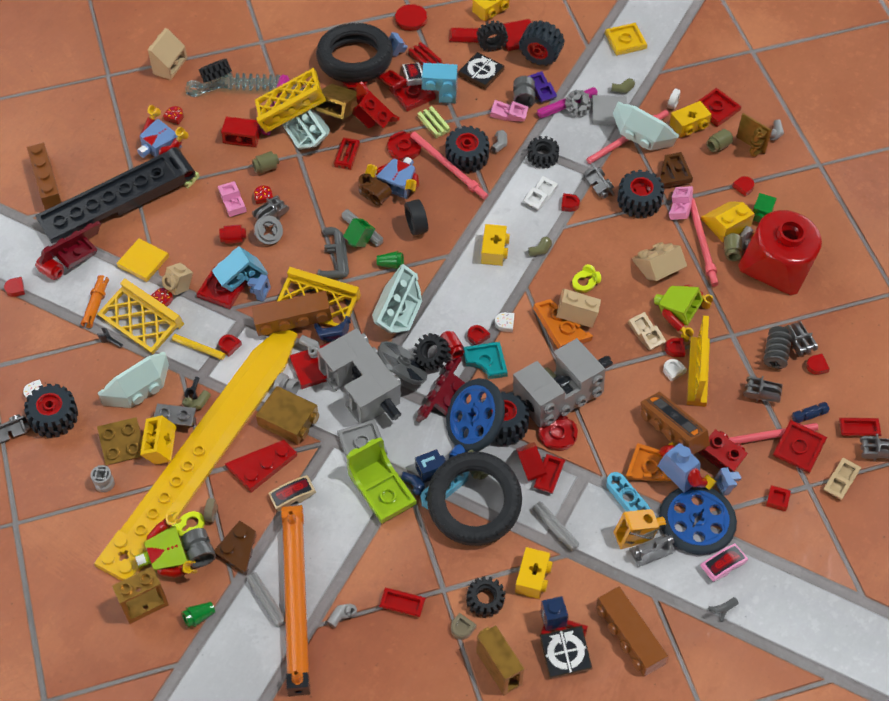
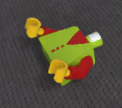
[654,284,713,342]
[135,511,197,578]

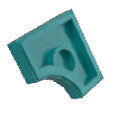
[463,341,508,379]

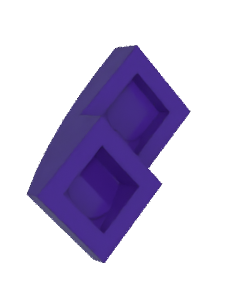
[529,71,557,103]

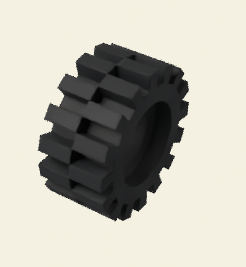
[477,20,508,52]
[199,58,232,83]
[527,136,559,169]
[413,333,451,370]
[466,576,505,618]

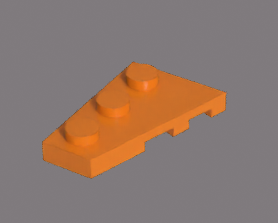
[533,299,593,349]
[625,443,672,481]

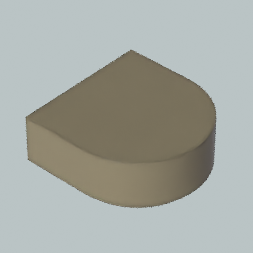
[204,498,218,523]
[451,613,477,640]

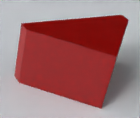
[516,442,547,481]

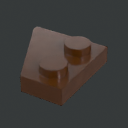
[660,152,693,188]
[214,520,257,576]

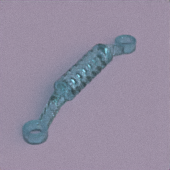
[185,73,312,97]

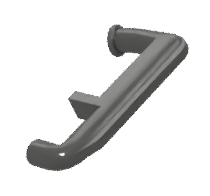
[317,227,349,279]

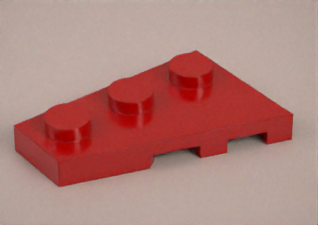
[225,440,297,493]

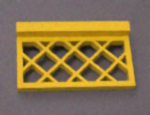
[255,68,326,133]
[277,267,361,327]
[97,278,184,354]
[686,316,710,407]

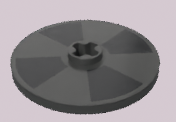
[378,341,427,385]

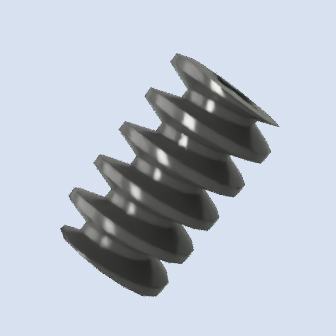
[763,326,792,369]

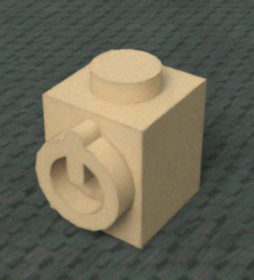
[162,263,193,295]

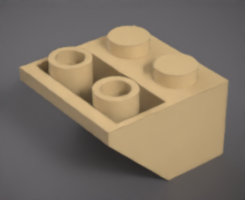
[148,28,187,80]
[632,242,687,281]

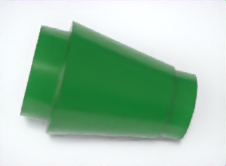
[376,251,404,269]
[181,601,215,628]

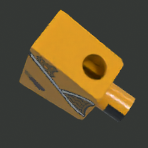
[613,509,666,550]

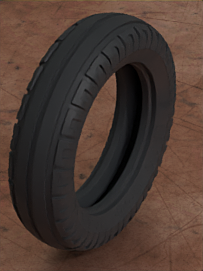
[316,23,393,83]
[427,451,522,546]

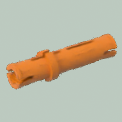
[81,275,109,328]

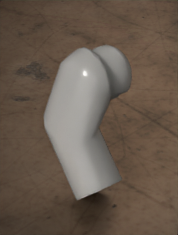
[740,226,753,251]

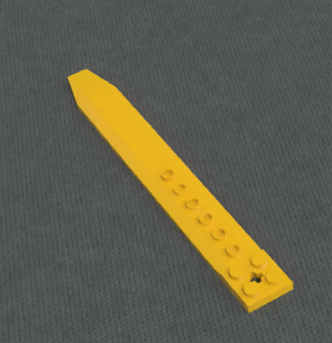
[94,330,298,581]

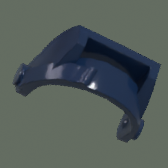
[314,316,351,343]

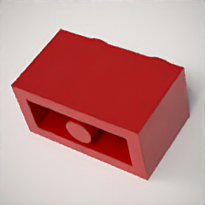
[221,116,261,148]

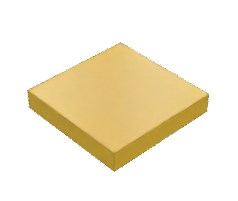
[604,22,648,56]
[117,238,169,282]

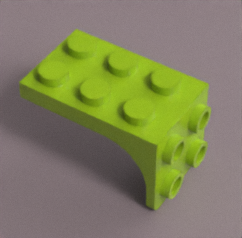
[346,437,416,524]

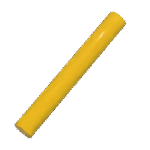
[172,334,226,360]

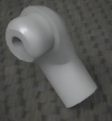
[770,120,784,141]
[491,130,507,154]
[299,335,320,358]
[326,604,357,628]

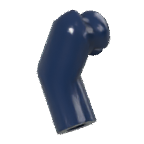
[401,471,425,496]

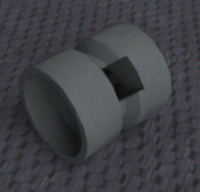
[513,76,535,108]
[181,528,216,568]

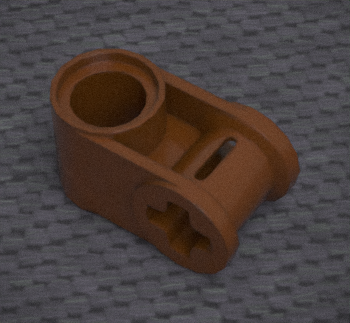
[358,173,392,206]

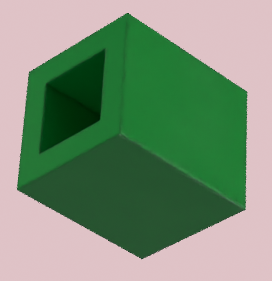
[753,193,777,223]
[343,218,376,248]

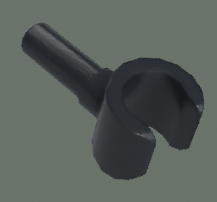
[97,328,123,348]
[184,377,200,400]

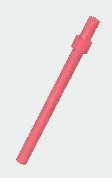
[586,110,669,164]
[411,132,488,200]
[690,198,719,287]
[729,423,818,444]

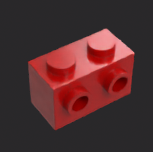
[698,429,748,472]

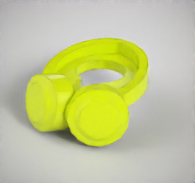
[572,264,601,293]
[172,511,205,537]

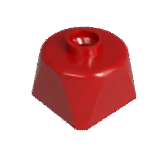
[738,210,822,295]

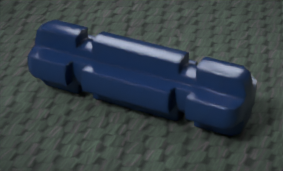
[792,402,830,423]

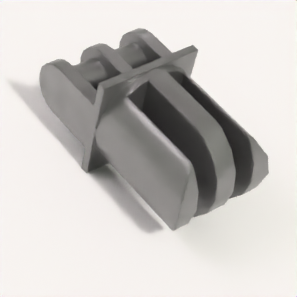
[252,196,289,220]
[785,321,818,356]
[744,376,783,403]
[860,434,889,461]

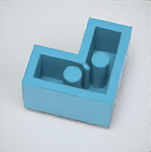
[422,63,458,103]
[212,246,268,292]

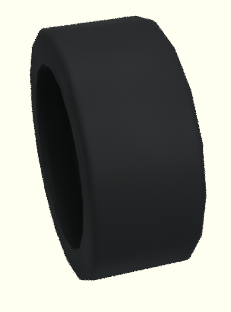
[404,199,428,236]

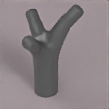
[708,597,739,622]

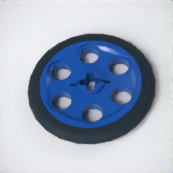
[446,378,505,452]
[659,487,737,555]

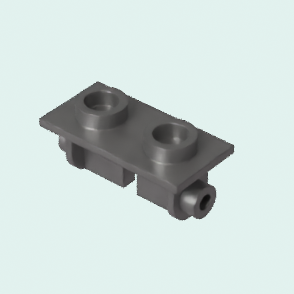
[585,163,614,199]
[154,404,196,427]
[0,414,30,443]
[629,534,676,567]

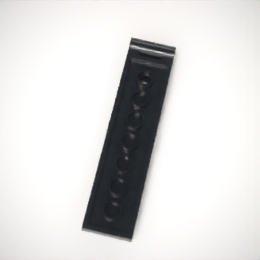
[35,147,196,244]

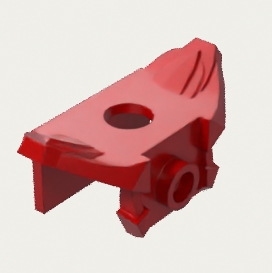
[352,82,400,129]

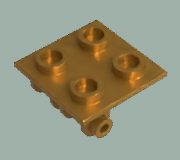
[736,113,772,157]
[97,417,143,465]

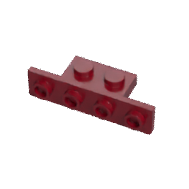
[39,221,101,269]
[416,357,465,423]

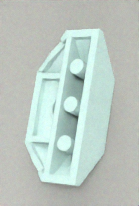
[283,94,330,150]
[613,102,679,151]
[372,264,422,334]
[98,352,169,408]

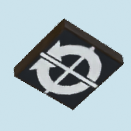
[458,52,505,90]
[540,626,593,679]

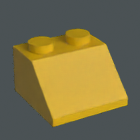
[700,202,755,242]

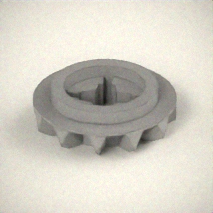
[565,89,592,117]
[254,215,283,244]

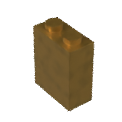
[312,84,358,119]
[256,386,319,445]
[476,626,524,695]

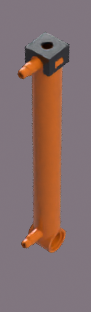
[281,505,310,697]

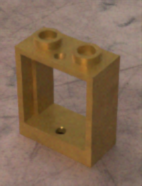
[112,567,169,624]

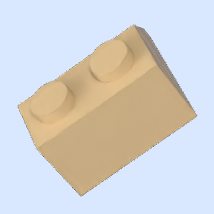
[556,289,601,328]

